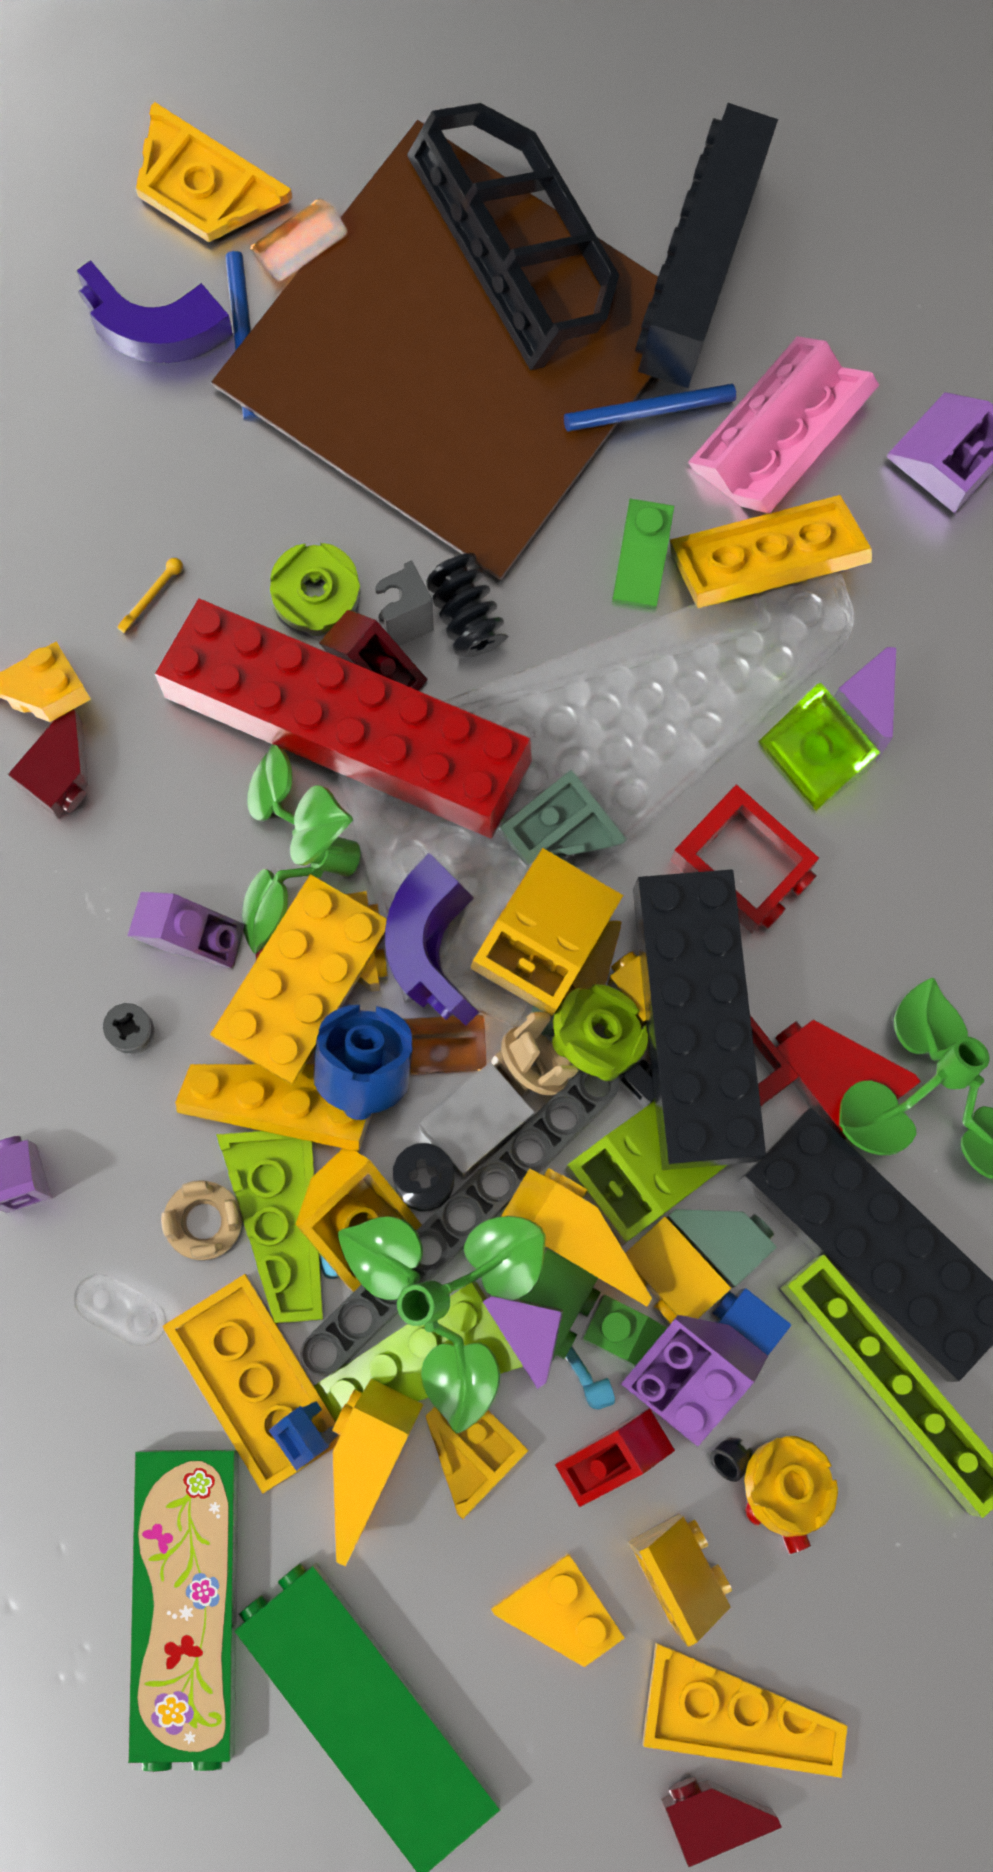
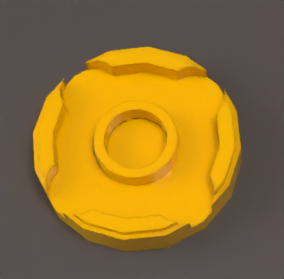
[744,1436,838,1537]

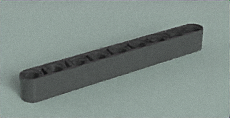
[300,1070,620,1376]

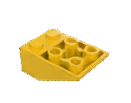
[470,848,624,1017]

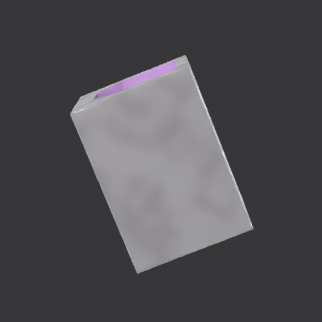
[419,1062,534,1180]

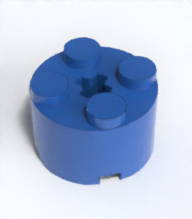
[314,1005,412,1120]

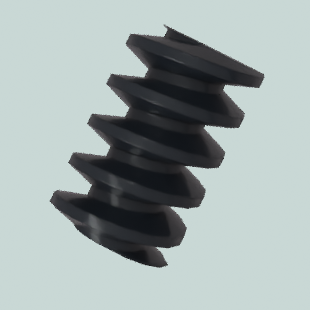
[426,552,509,657]
[393,1143,454,1212]

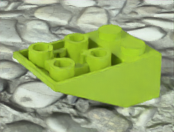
[565,1101,728,1246]

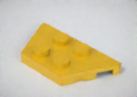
[136,102,292,242]

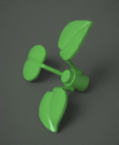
[242,744,361,954]
[839,978,993,1179]
[338,1216,546,1433]

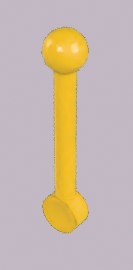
[117,557,183,634]

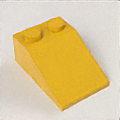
[501,1168,652,1307]
[332,1379,424,1566]
[628,1514,732,1647]

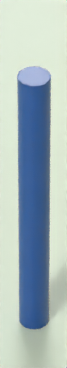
[225,251,259,419]
[564,383,736,432]

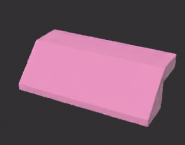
[688,336,879,514]

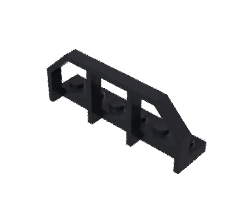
[407,103,619,371]

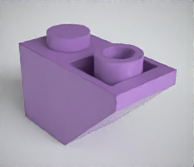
[127,892,245,968]

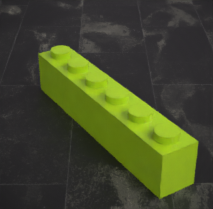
[780,1254,993,1518]

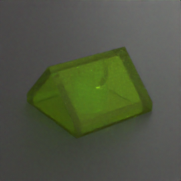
[758,683,880,811]

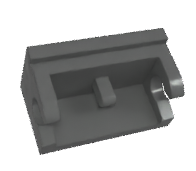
[375,560,434,646]

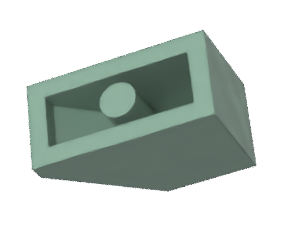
[666,1209,777,1289]

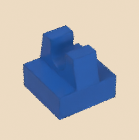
[269,1401,339,1471]

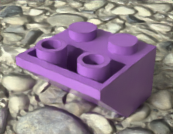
[887,392,993,513]
[621,1315,768,1447]

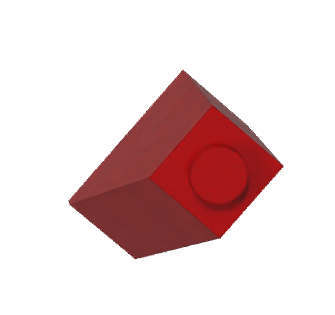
[775,1019,921,1140]

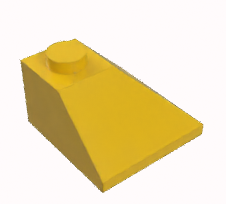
[295,1148,422,1292]

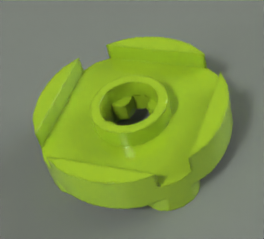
[270,543,361,636]
[552,984,648,1081]

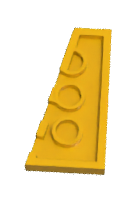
[175,1064,372,1152]
[642,1642,847,1778]

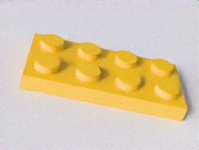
[670,495,872,608]
[210,874,387,1086]
[162,1274,340,1494]

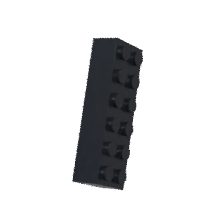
[635,103,778,388]
[633,869,766,1170]
[739,1107,993,1382]

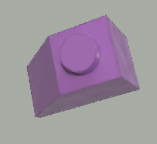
[0,1136,53,1213]

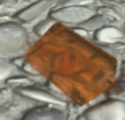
[250,198,347,282]
[403,1015,486,1075]

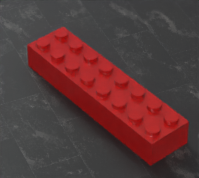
[155,598,532,839]

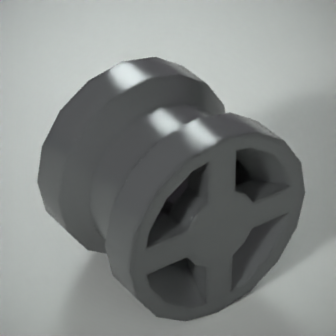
[103,1003,155,1055]

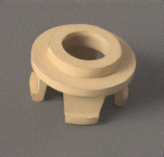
[501,1012,578,1096]
[161,1180,242,1260]

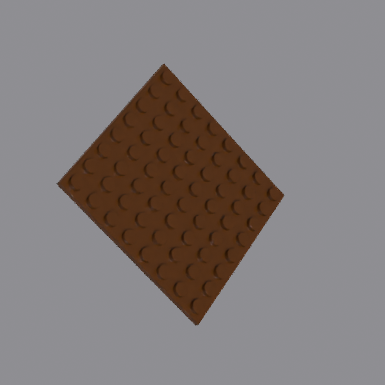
[211,119,658,580]

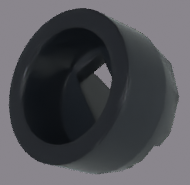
[710,1437,753,1482]

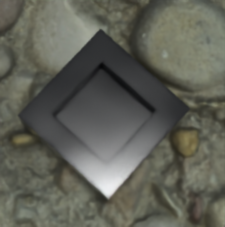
[619,1059,655,1107]

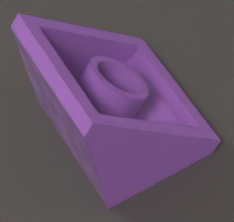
[824,647,896,763]
[483,1296,563,1389]

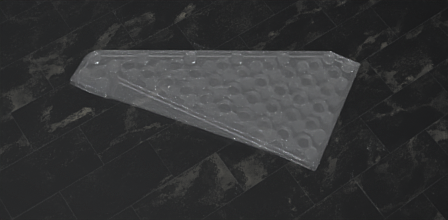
[337,571,855,1003]

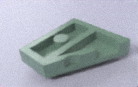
[497,769,627,865]

